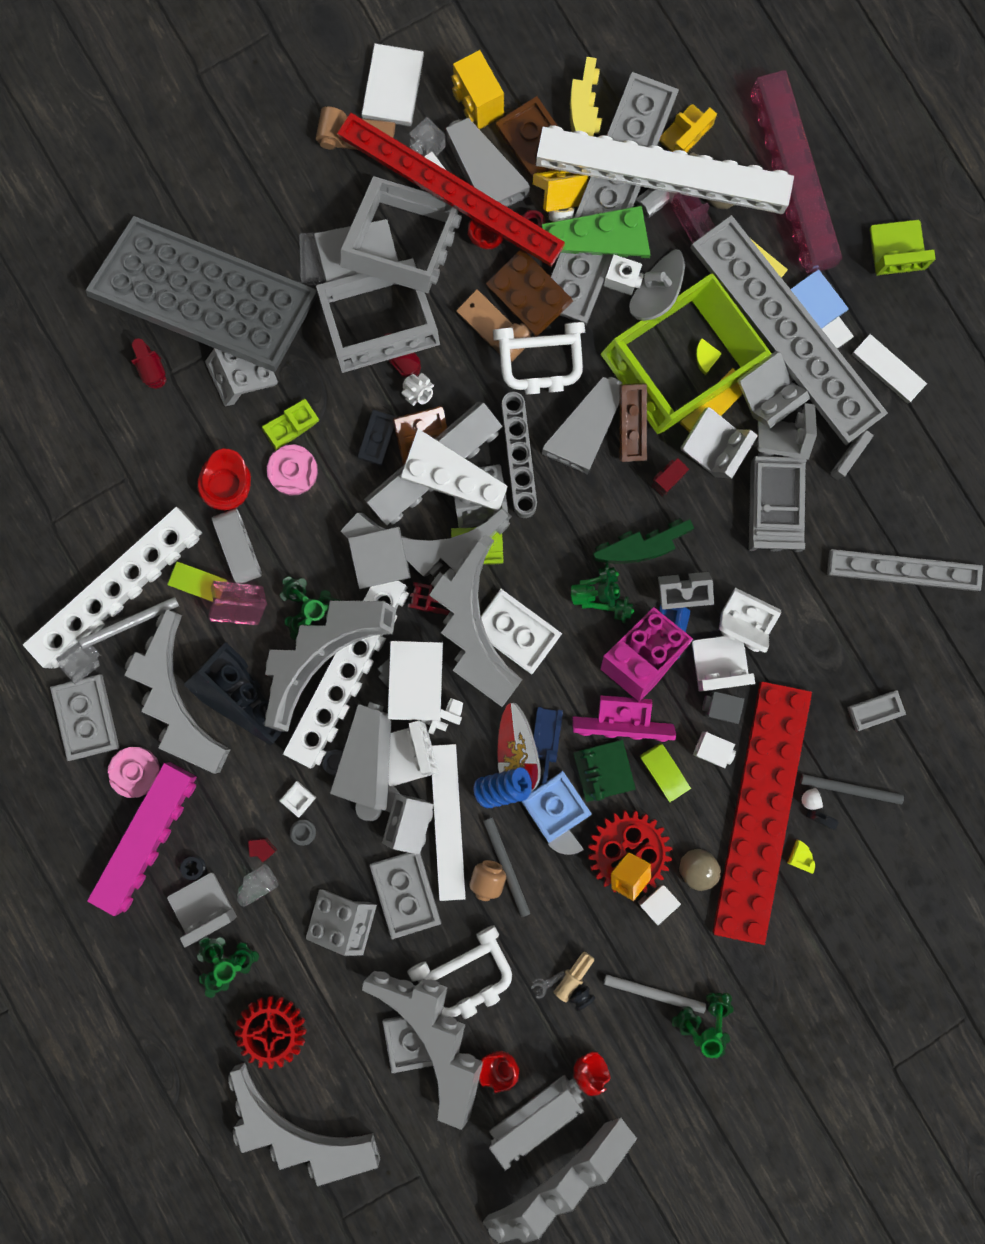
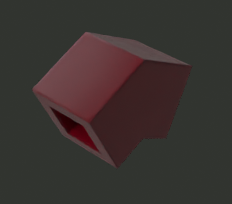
[248,838,277,862]

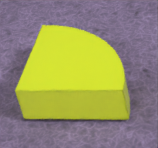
[696,339,722,375]
[787,839,815,874]

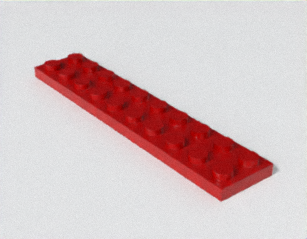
[712,682,812,945]

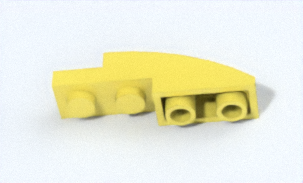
[570,57,602,137]

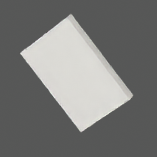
[362,44,424,126]
[481,589,562,674]
[388,641,443,721]

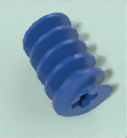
[474,767,532,808]

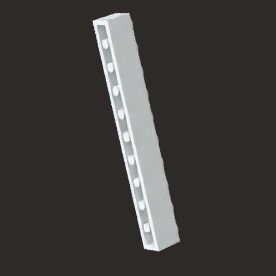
[536,126,794,214]

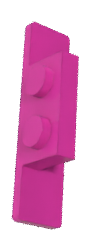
[572,696,676,742]

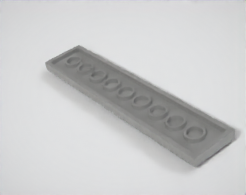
[551,72,679,325]
[691,215,888,445]

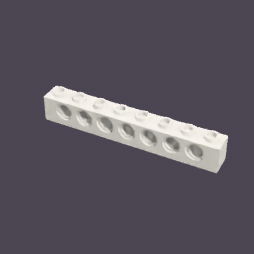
[23,507,202,668]
[283,581,409,768]

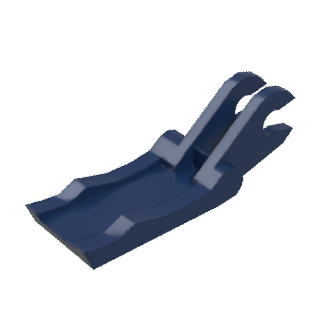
[533,707,563,784]

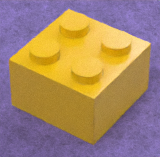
[451,50,504,129]

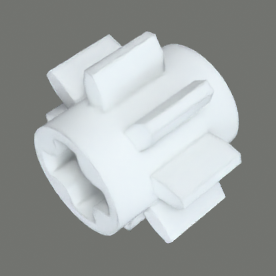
[402,373,434,406]

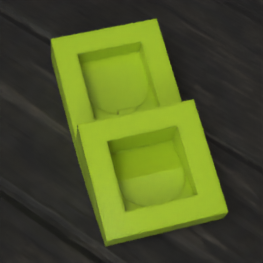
[262,399,319,450]
[167,561,227,604]
[640,742,691,803]

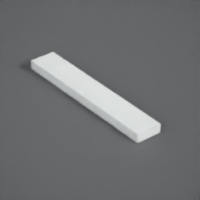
[432,744,465,901]

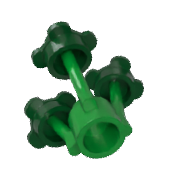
[571,562,634,624]
[280,576,341,640]
[197,936,259,998]
[671,993,734,1058]

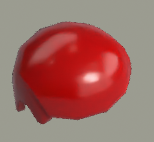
[468,219,505,249]
[479,1051,519,1093]
[574,1052,610,1096]

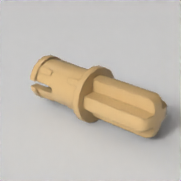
[553,952,594,1002]

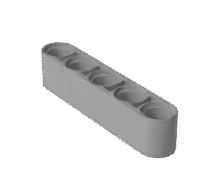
[502,392,537,518]

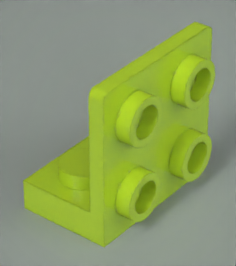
[870,220,936,275]

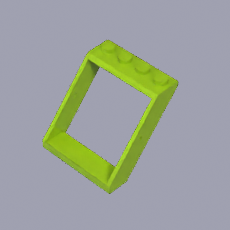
[601,274,772,434]

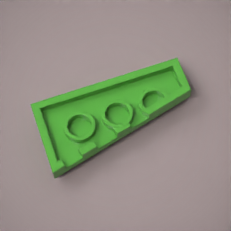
[542,206,651,258]

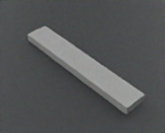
[827,549,983,591]

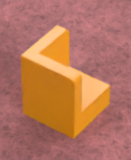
[611,853,651,901]

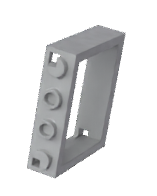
[341,176,462,293]
[316,258,440,373]

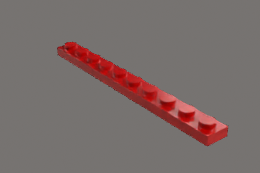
[337,113,565,267]

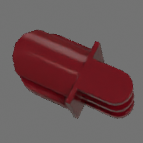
[384,333,421,378]
[131,338,166,389]
[408,582,451,616]

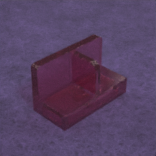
[671,192,715,243]
[208,581,267,625]

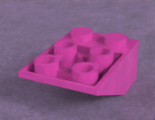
[601,607,693,702]

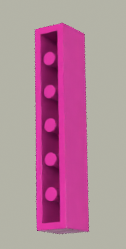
[87,762,197,916]

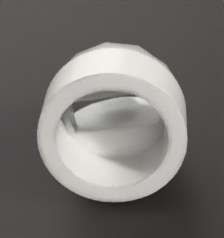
[802,788,823,810]

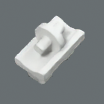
[422,698,463,734]

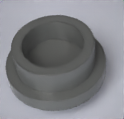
[290,819,316,846]

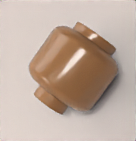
[469,860,506,901]

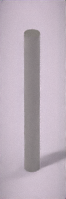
[78,597,179,649]
[604,974,706,1014]

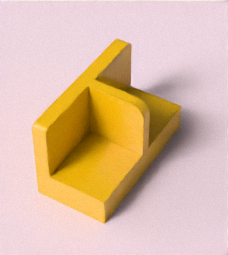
[659,104,717,153]
[533,170,588,212]

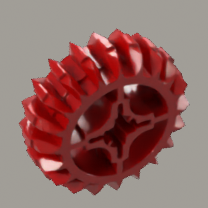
[235,995,307,1069]

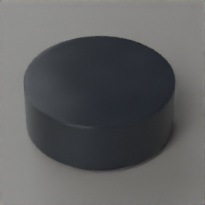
[322,749,343,775]

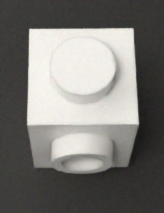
[604,255,644,295]

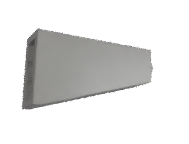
[446,118,530,207]
[542,377,623,474]
[330,702,391,810]

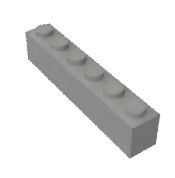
[364,402,503,525]

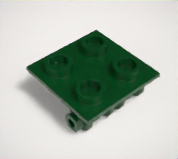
[573,740,636,802]

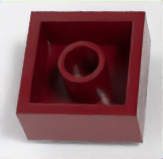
[652,458,689,497]

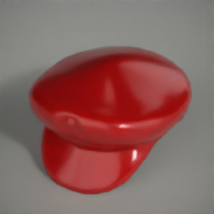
[197,449,251,510]

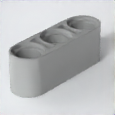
[212,508,262,585]

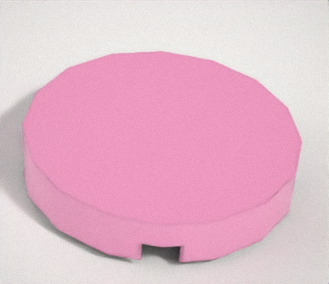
[267,445,318,495]
[108,747,160,798]

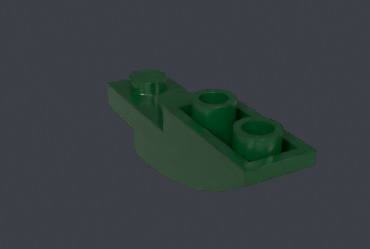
[591,519,694,564]

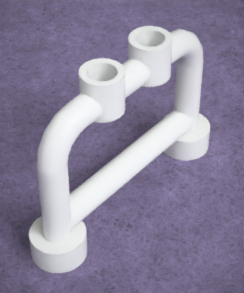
[493,322,585,395]
[407,925,512,1019]

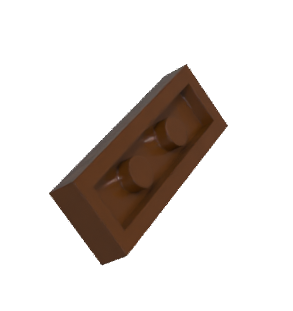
[619,383,647,462]

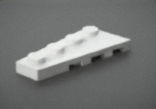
[401,429,507,511]

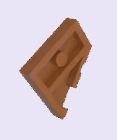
[392,406,447,465]

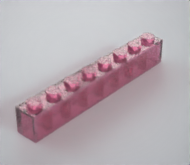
[751,70,842,275]

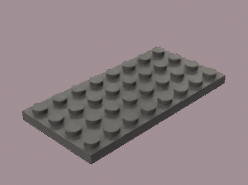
[86,216,317,372]

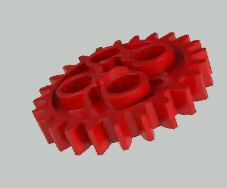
[588,810,672,893]

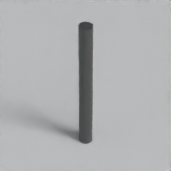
[800,774,904,805]
[483,817,531,917]

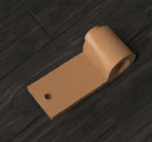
[316,107,396,150]
[456,290,532,363]

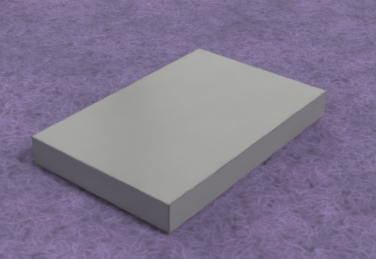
[314,219,398,282]
[50,674,119,761]
[370,852,441,939]

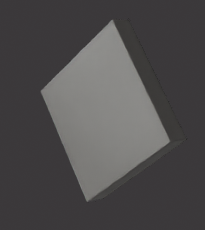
[348,527,411,589]
[383,1016,433,1073]

